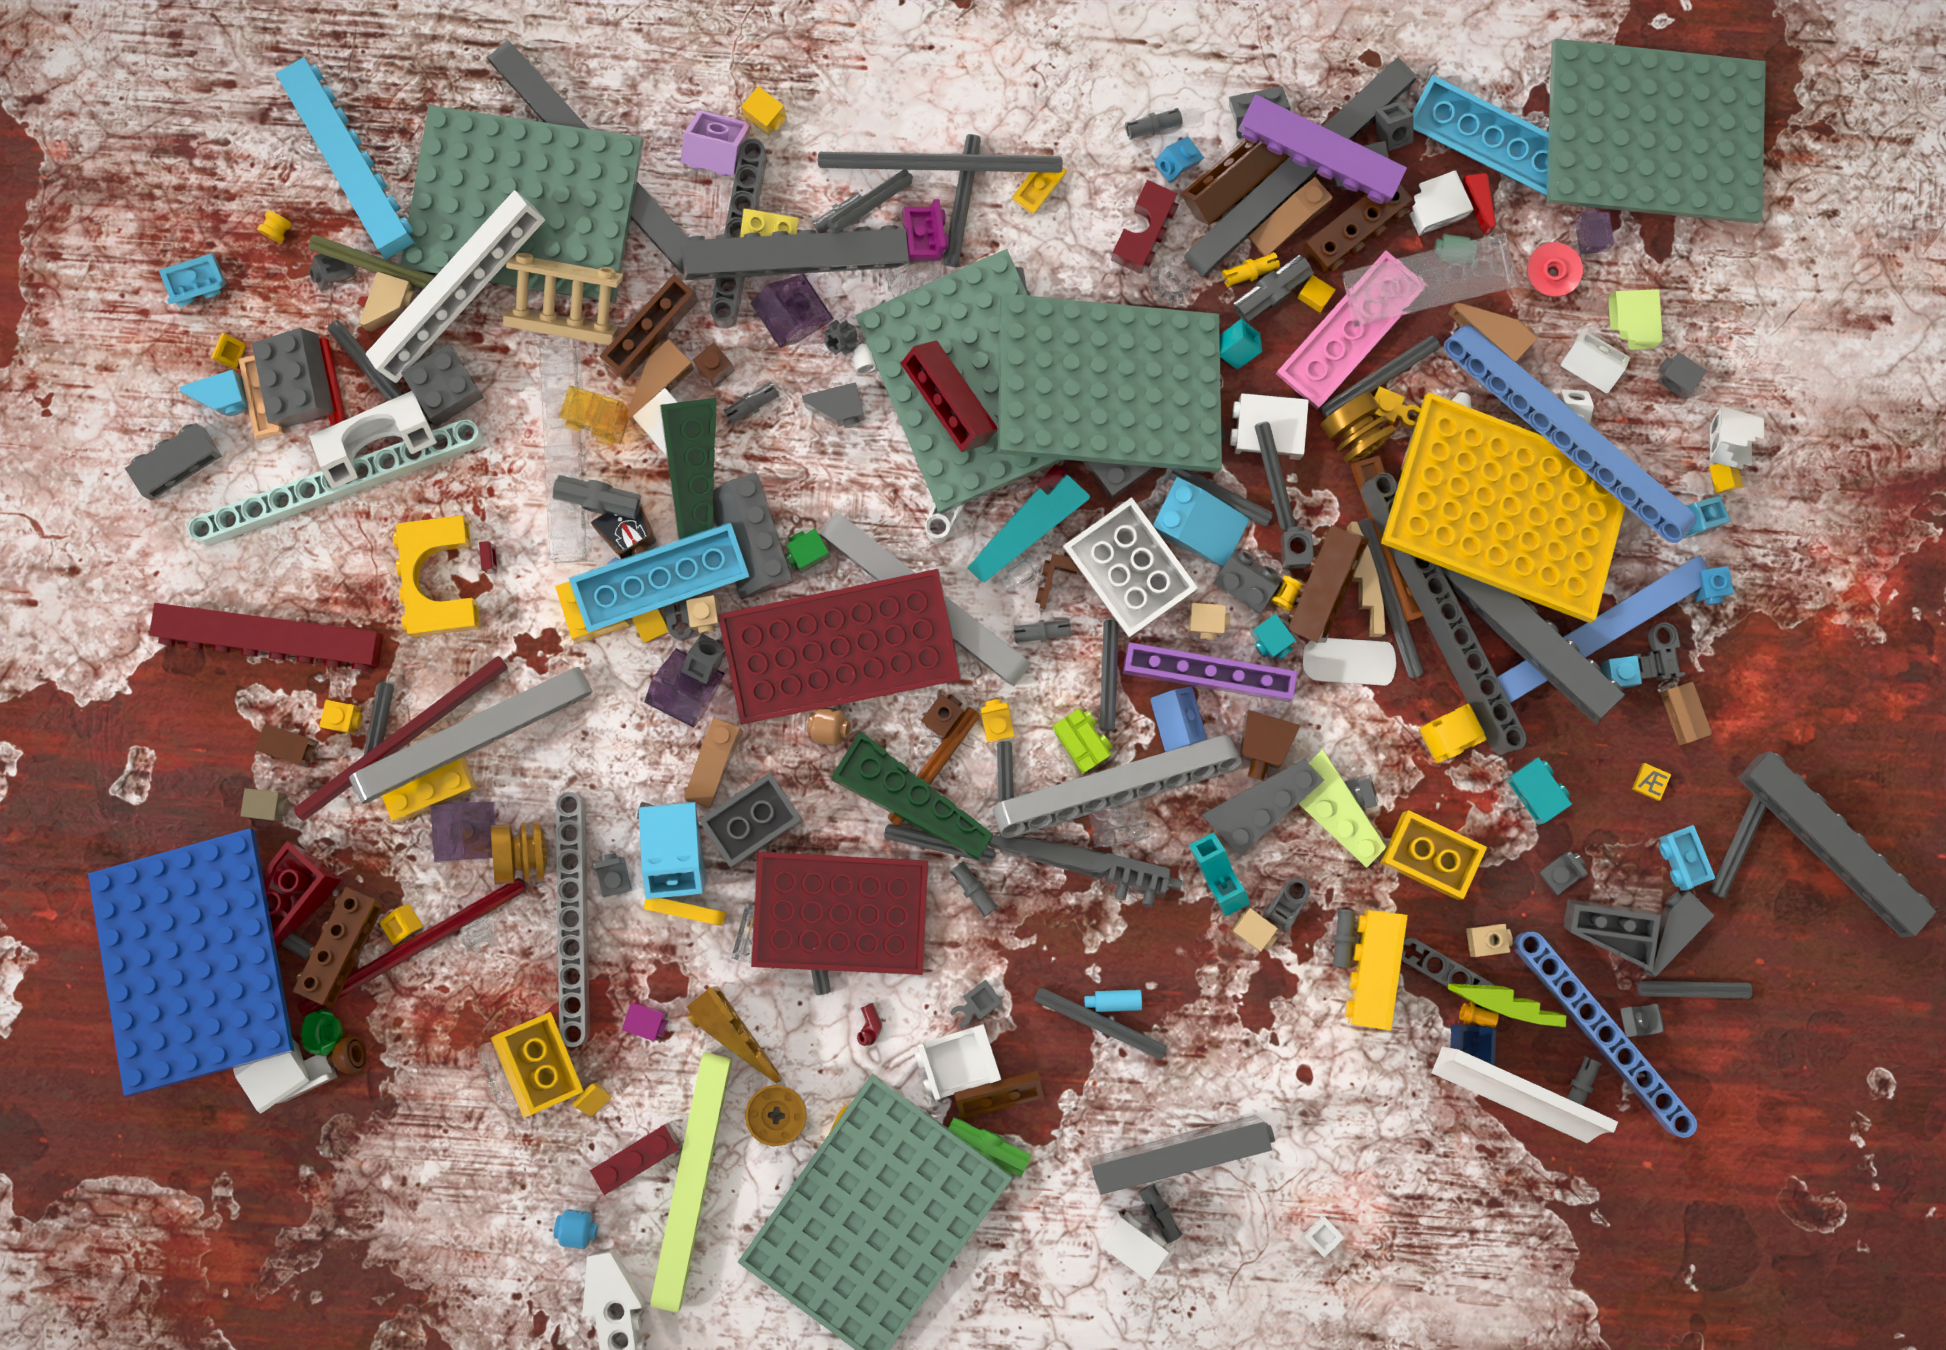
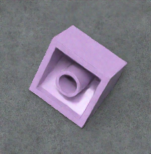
[680,110,751,176]

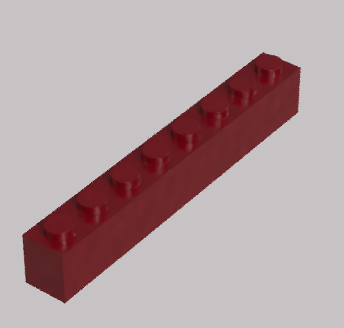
[149,603,384,672]

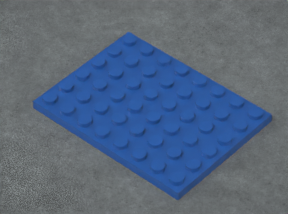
[88,828,295,1097]

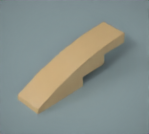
[1347,522,1385,637]

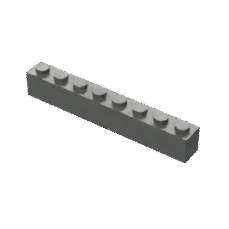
[682,225,909,280]
[1440,566,1625,725]
[1737,751,1936,938]

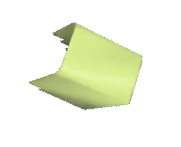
[1609,290,1663,350]

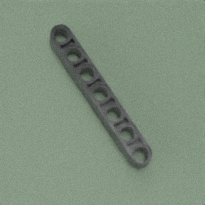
[710,138,767,328]

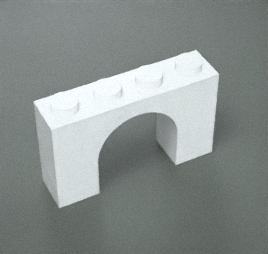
[309,391,437,489]

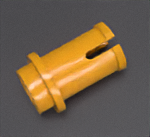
[1459,1002,1499,1027]

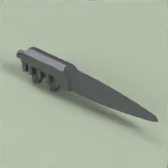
[988,835,1182,907]

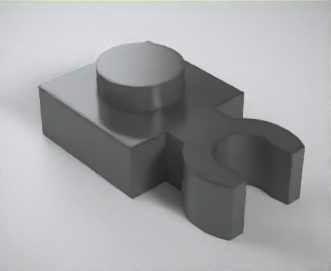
[950,979,1003,1028]

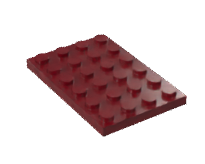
[751,852,928,975]

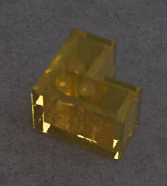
[559,385,629,446]

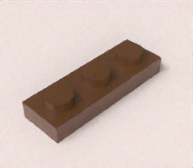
[954,1071,1044,1120]

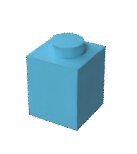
[1601,656,1642,689]

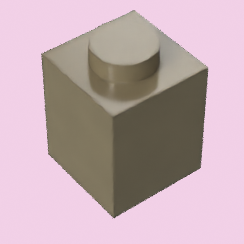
[240,788,289,822]

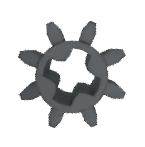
[823,320,859,355]

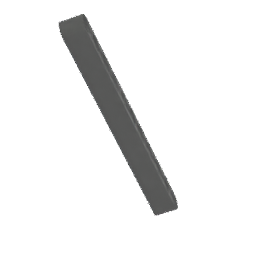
[487,40,688,275]
[1184,57,1418,278]
[1361,472,1526,755]

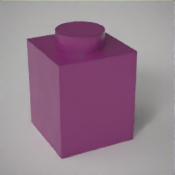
[622,1002,669,1041]

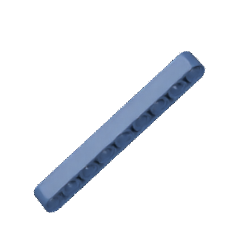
[1497,555,1709,703]
[1513,932,1697,1138]

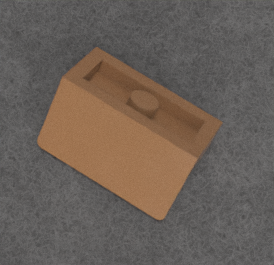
[1660,682,1712,745]

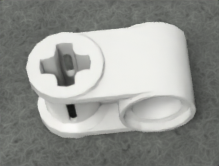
[925,503,966,544]

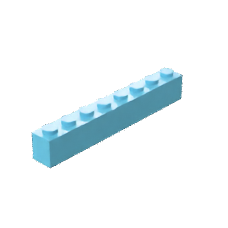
[275,57,415,259]

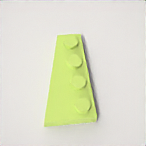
[1299,748,1387,868]

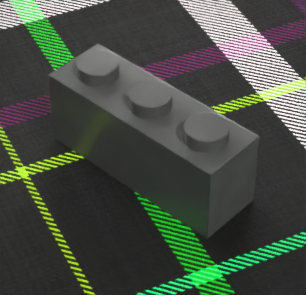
[125,423,222,501]

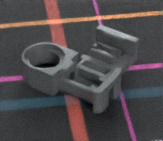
[1628,623,1685,681]

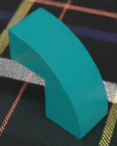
[1189,832,1250,917]

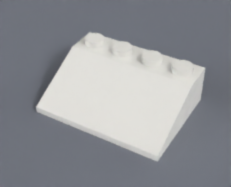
[1063,497,1198,638]

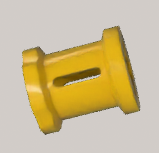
[1271,576,1302,612]

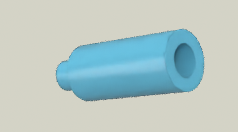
[1084,990,1142,1012]

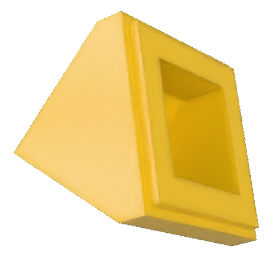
[211,332,247,369]
[1709,463,1743,493]

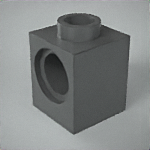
[1376,101,1413,151]
[1656,352,1707,399]
[1280,526,1314,569]
[681,634,725,684]

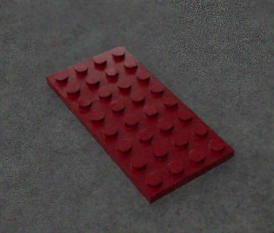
[718,569,962,725]

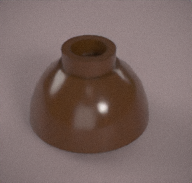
[327,1035,367,1075]

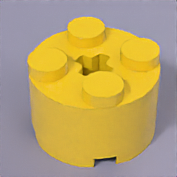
[1418,703,1487,763]

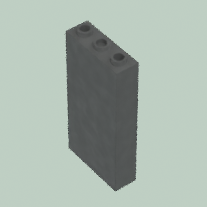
[1089,1115,1275,1195]

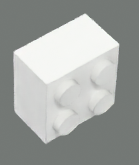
[1098,1211,1169,1282]

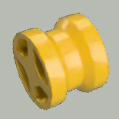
[257,210,293,244]

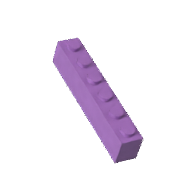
[1237,94,1407,204]
[1123,642,1298,703]

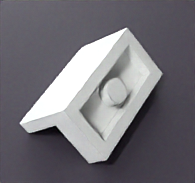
[1561,329,1630,393]
[276,1055,338,1104]

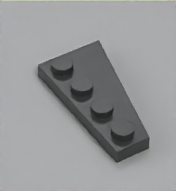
[1202,759,1324,856]

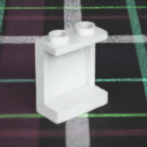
[1230,394,1308,460]
[914,1023,1001,1101]

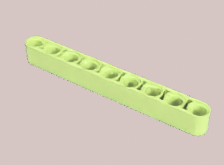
[650,1052,732,1313]

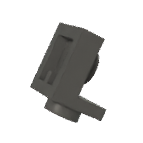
[309,254,356,291]
[1345,774,1379,809]
[1538,851,1588,895]
[593,853,632,898]
[1620,1004,1665,1037]

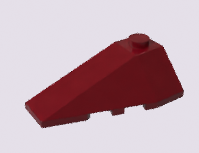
[264,841,342,947]

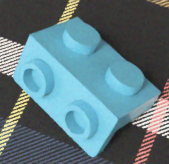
[159,252,226,307]
[1659,825,1715,891]

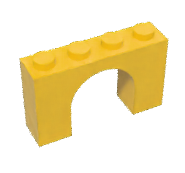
[393,515,480,638]

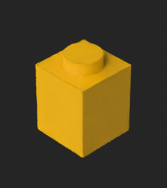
[741,86,786,135]

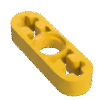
[643,898,727,926]

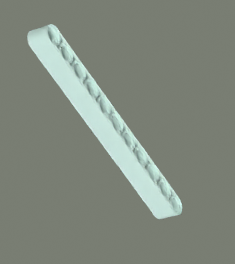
[188,420,484,545]

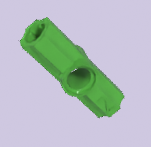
[948,1117,1031,1177]

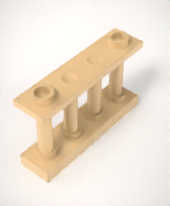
[503,253,623,345]

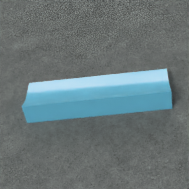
[1412,75,1549,196]
[568,523,749,632]

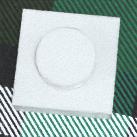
[1303,1215,1345,1258]

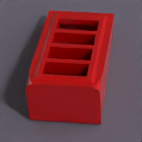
[1462,173,1496,235]

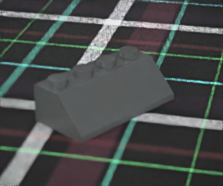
[713,472,794,600]

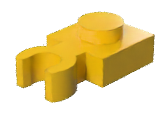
[1372,386,1421,428]

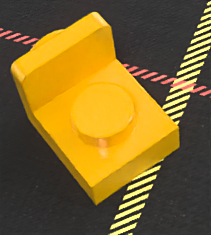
[980,699,1015,743]
[319,700,363,735]

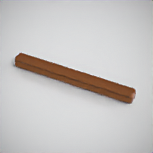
[888,707,980,826]

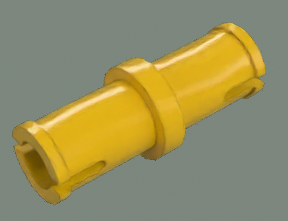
[1222,252,1280,287]

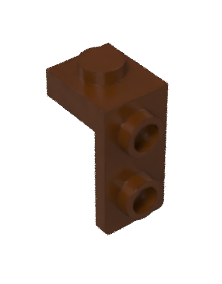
[1035,552,1082,612]
[256,724,319,768]

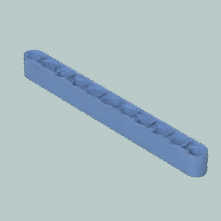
[1444,325,1696,543]

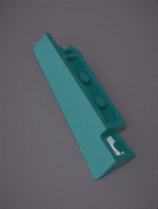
[967,474,1090,582]

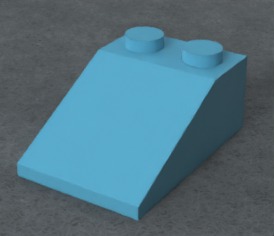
[1153,477,1250,568]

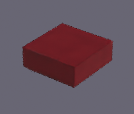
[479,541,498,574]

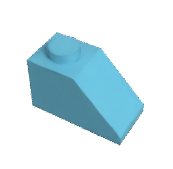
[179,369,248,416]
[1683,496,1731,539]

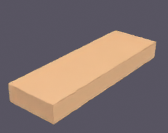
[239,355,284,440]

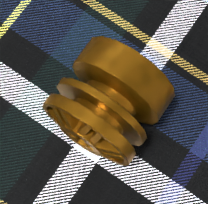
[1320,391,1396,464]
[491,821,547,885]
[745,1085,807,1147]

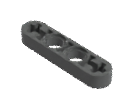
[1401,938,1495,1007]

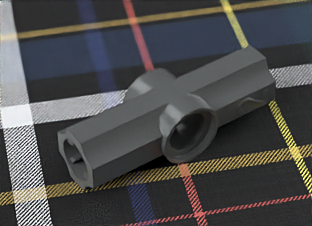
[1233,254,1314,323]
[552,475,642,519]

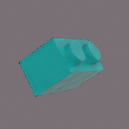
[1505,757,1572,825]

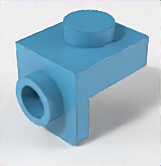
[1154,136,1204,183]
[1694,566,1734,606]

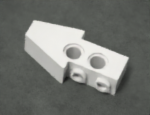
[583,1249,645,1350]

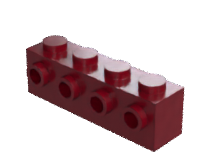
[900,340,998,453]

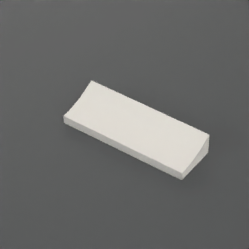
[1431,1046,1618,1143]

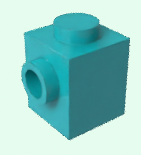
[1250,613,1296,660]

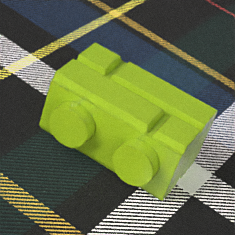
[1052,708,1113,775]

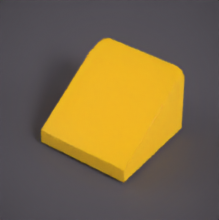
[1297,275,1336,313]
[632,608,669,643]
[379,904,423,946]
[573,1082,611,1116]

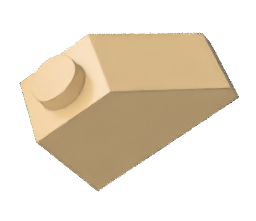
[359,272,416,332]

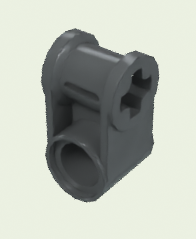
[1262,878,1310,933]

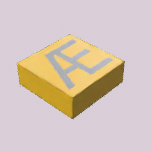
[1632,763,1671,801]

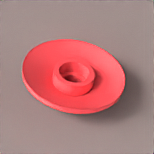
[1527,242,1583,297]

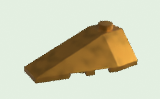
[687,986,783,1084]

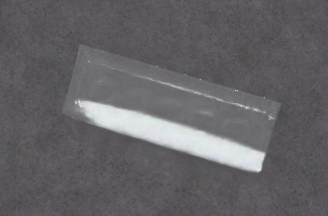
[1342,232,1522,328]

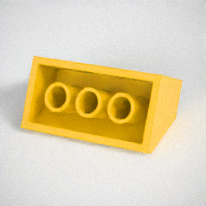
[1345,910,1408,1031]

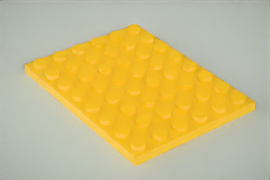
[1381,392,1625,623]

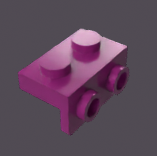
[902,199,949,261]

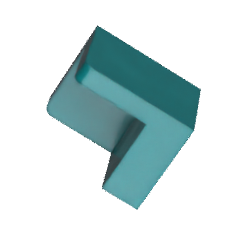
[1219,319,1262,369]

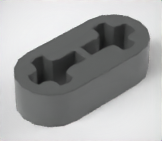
[664,597,694,641]

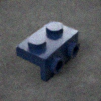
[1449,1025,1496,1083]

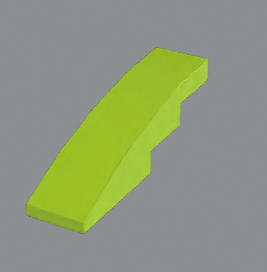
[1448,983,1566,1027]

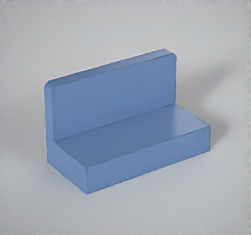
[1151,686,1207,752]

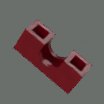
[1111,180,1179,274]
[589,1122,683,1195]

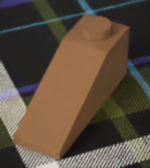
[1248,177,1333,256]
[1448,302,1538,362]
[626,339,694,425]
[684,717,743,809]

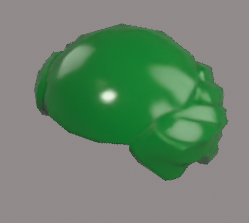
[300,1009,343,1056]

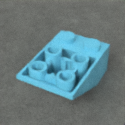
[639,802,706,899]

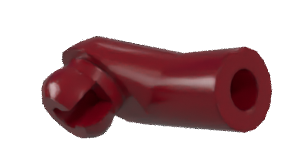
[857,1003,883,1046]

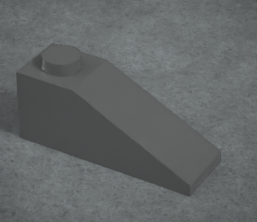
[1644,891,1715,977]

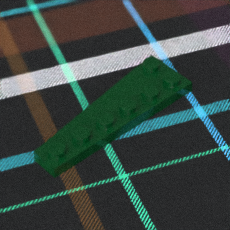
[660,398,716,540]
[831,731,993,861]

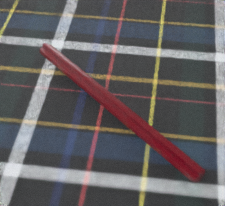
[293,656,508,821]
[297,878,527,1017]

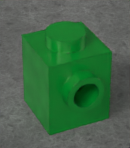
[785,529,830,573]

